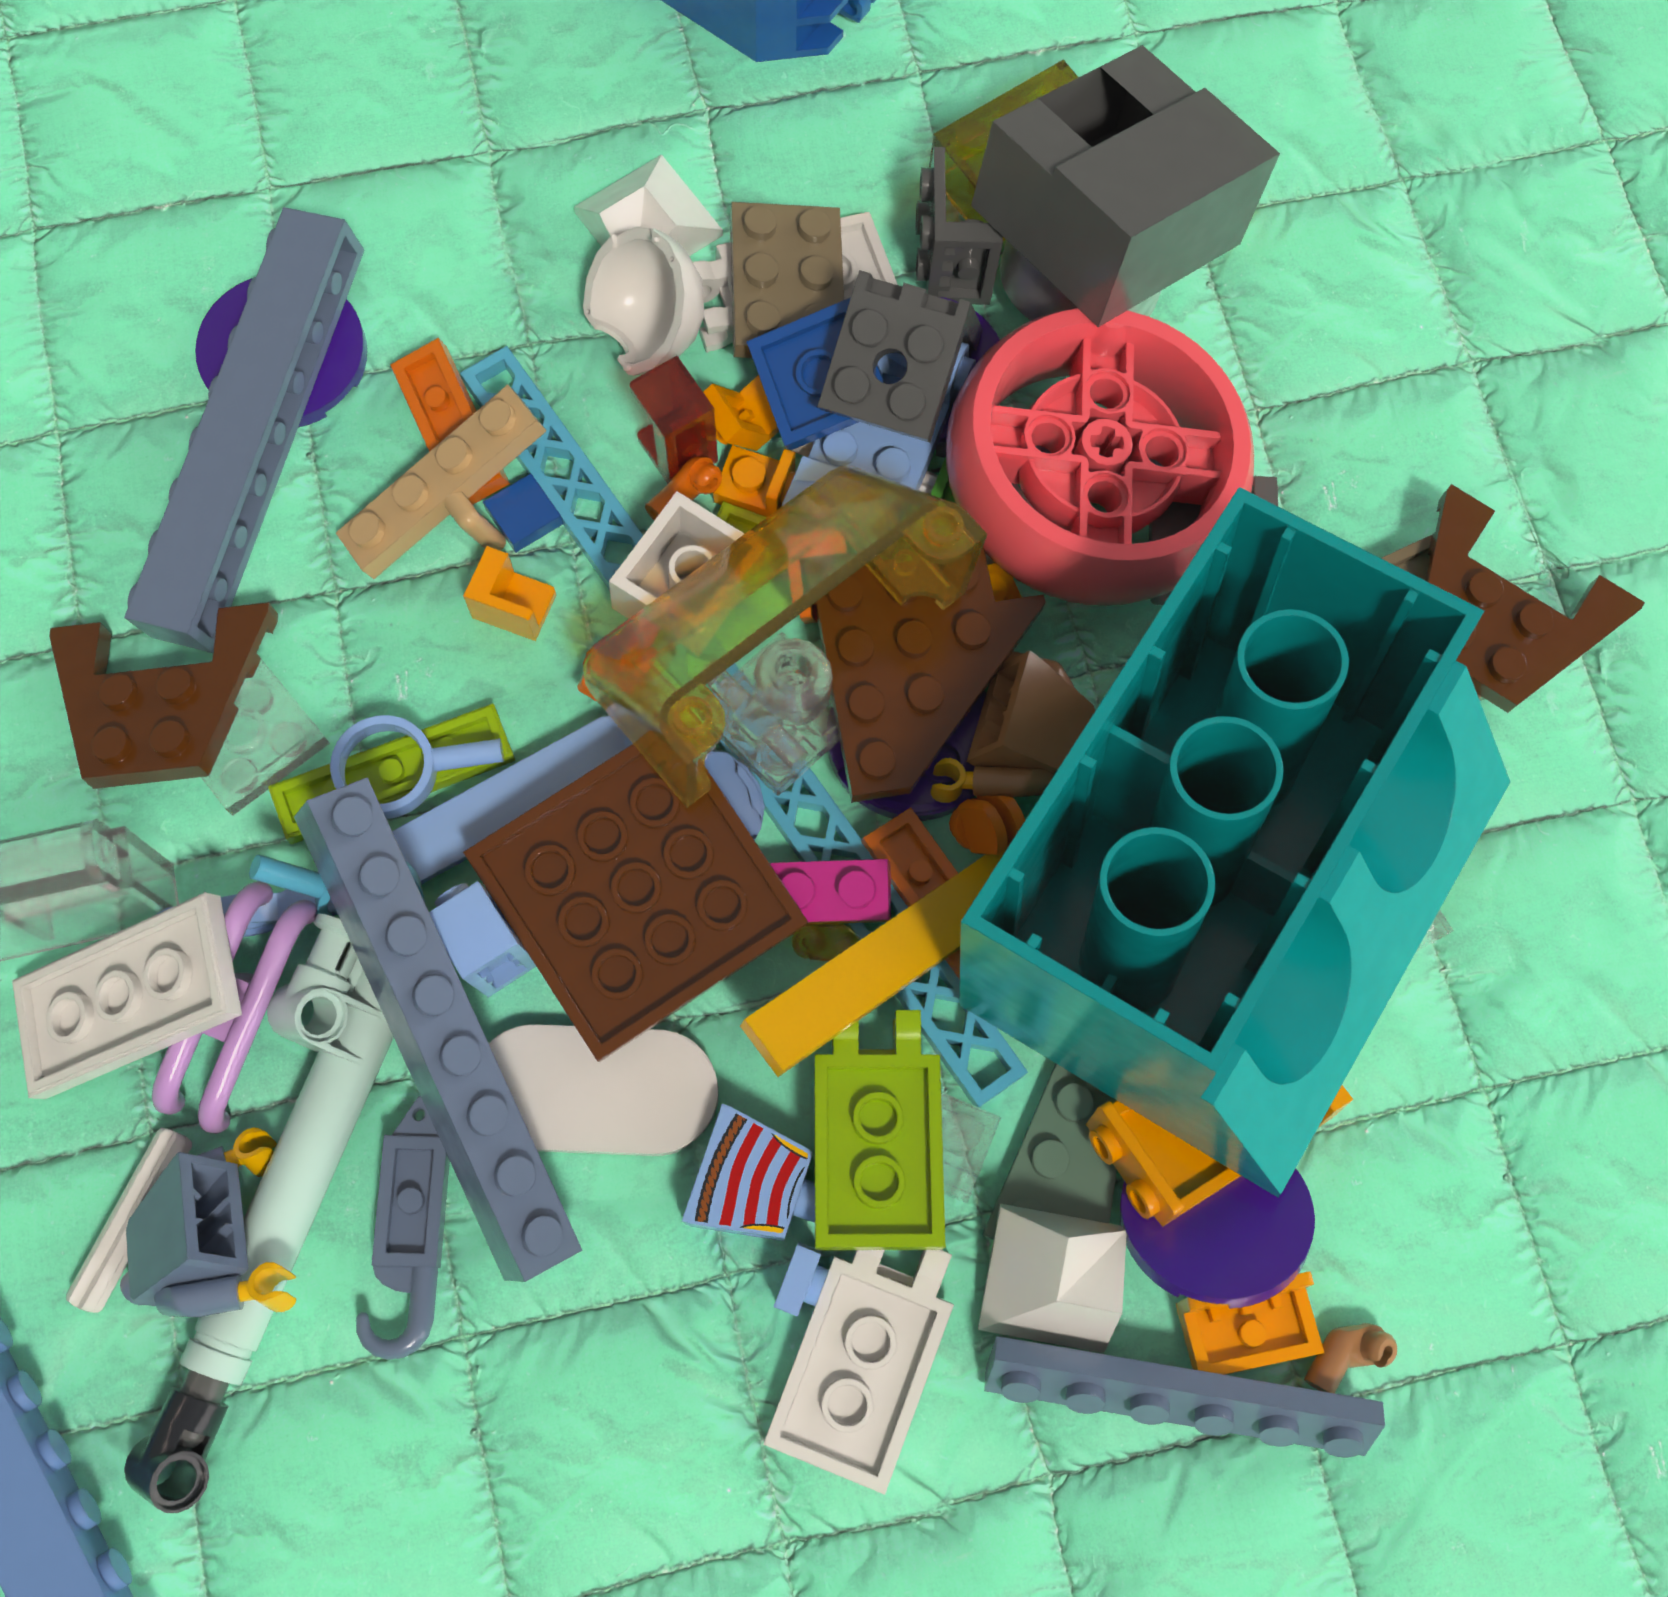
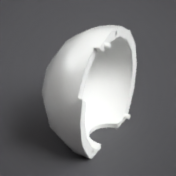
[583,227,704,376]

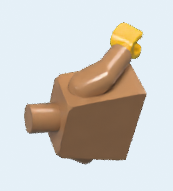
[930,650,1095,803]

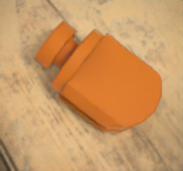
[949,795,1025,856]

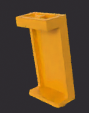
[1086,1085,1353,1227]

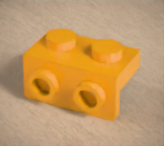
[1176,1271,1324,1375]

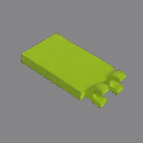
[814,1010,946,1250]

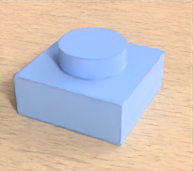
[774,1242,829,1317]

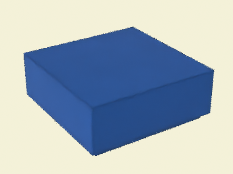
[483,473,563,553]

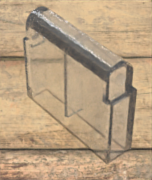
[0,819,179,962]

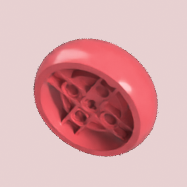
[946,308,1254,606]

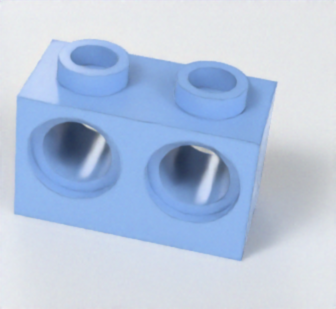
[429,881,536,998]

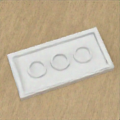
[12,892,242,1100]

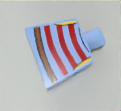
[682,1104,815,1241]

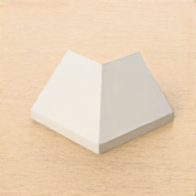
[574,155,723,256]
[978,1204,1127,1353]

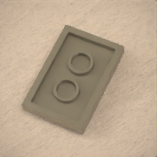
[730,202,844,358]

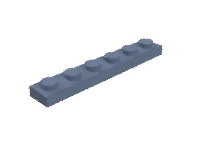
[984,1336,1385,1458]

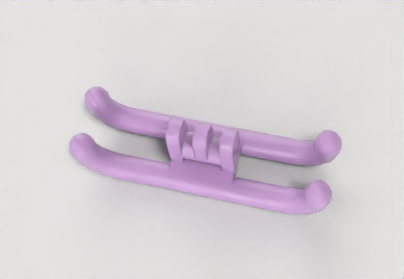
[152,881,317,1134]

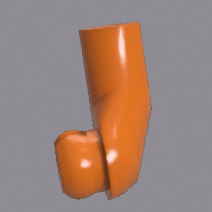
[645,456,722,520]

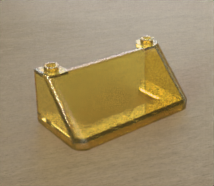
[583,466,988,808]

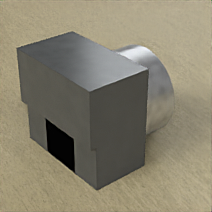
[971,45,1280,327]

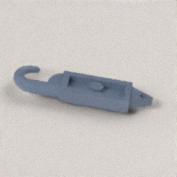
[356,1096,450,1360]

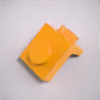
[696,375,779,451]

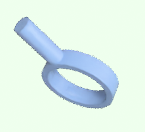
[330,715,504,819]

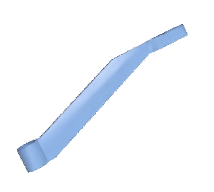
[156,701,673,938]

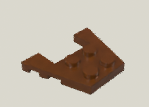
[1425,484,1645,713]
[49,602,278,789]

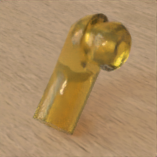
[792,923,859,962]

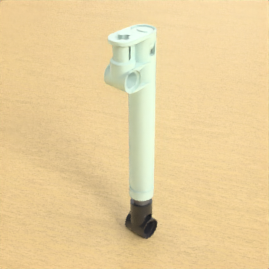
[124,914,394,1513]

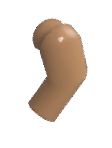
[1304,1323,1397,1393]

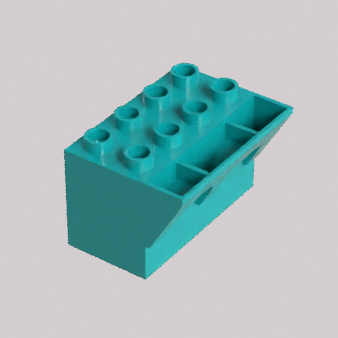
[959,487,1510,1198]

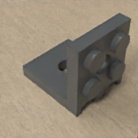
[817,270,983,443]

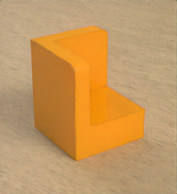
[463,546,556,641]

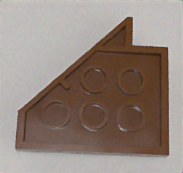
[810,548,1046,803]

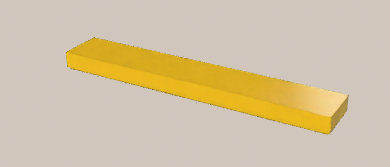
[740,852,1005,1077]

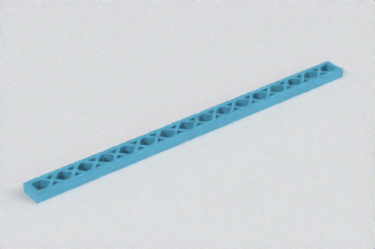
[460,346,1028,1110]

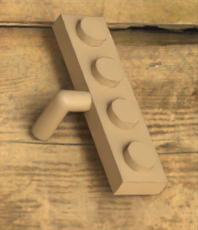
[336,384,547,579]

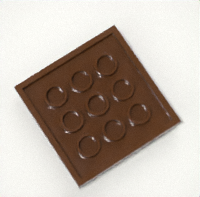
[463,719,809,1062]

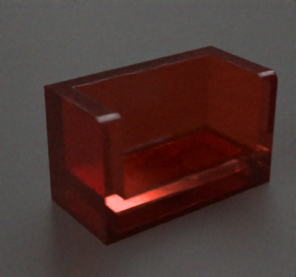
[630,356,718,484]

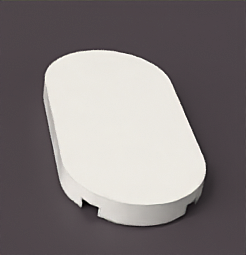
[489,1024,718,1156]

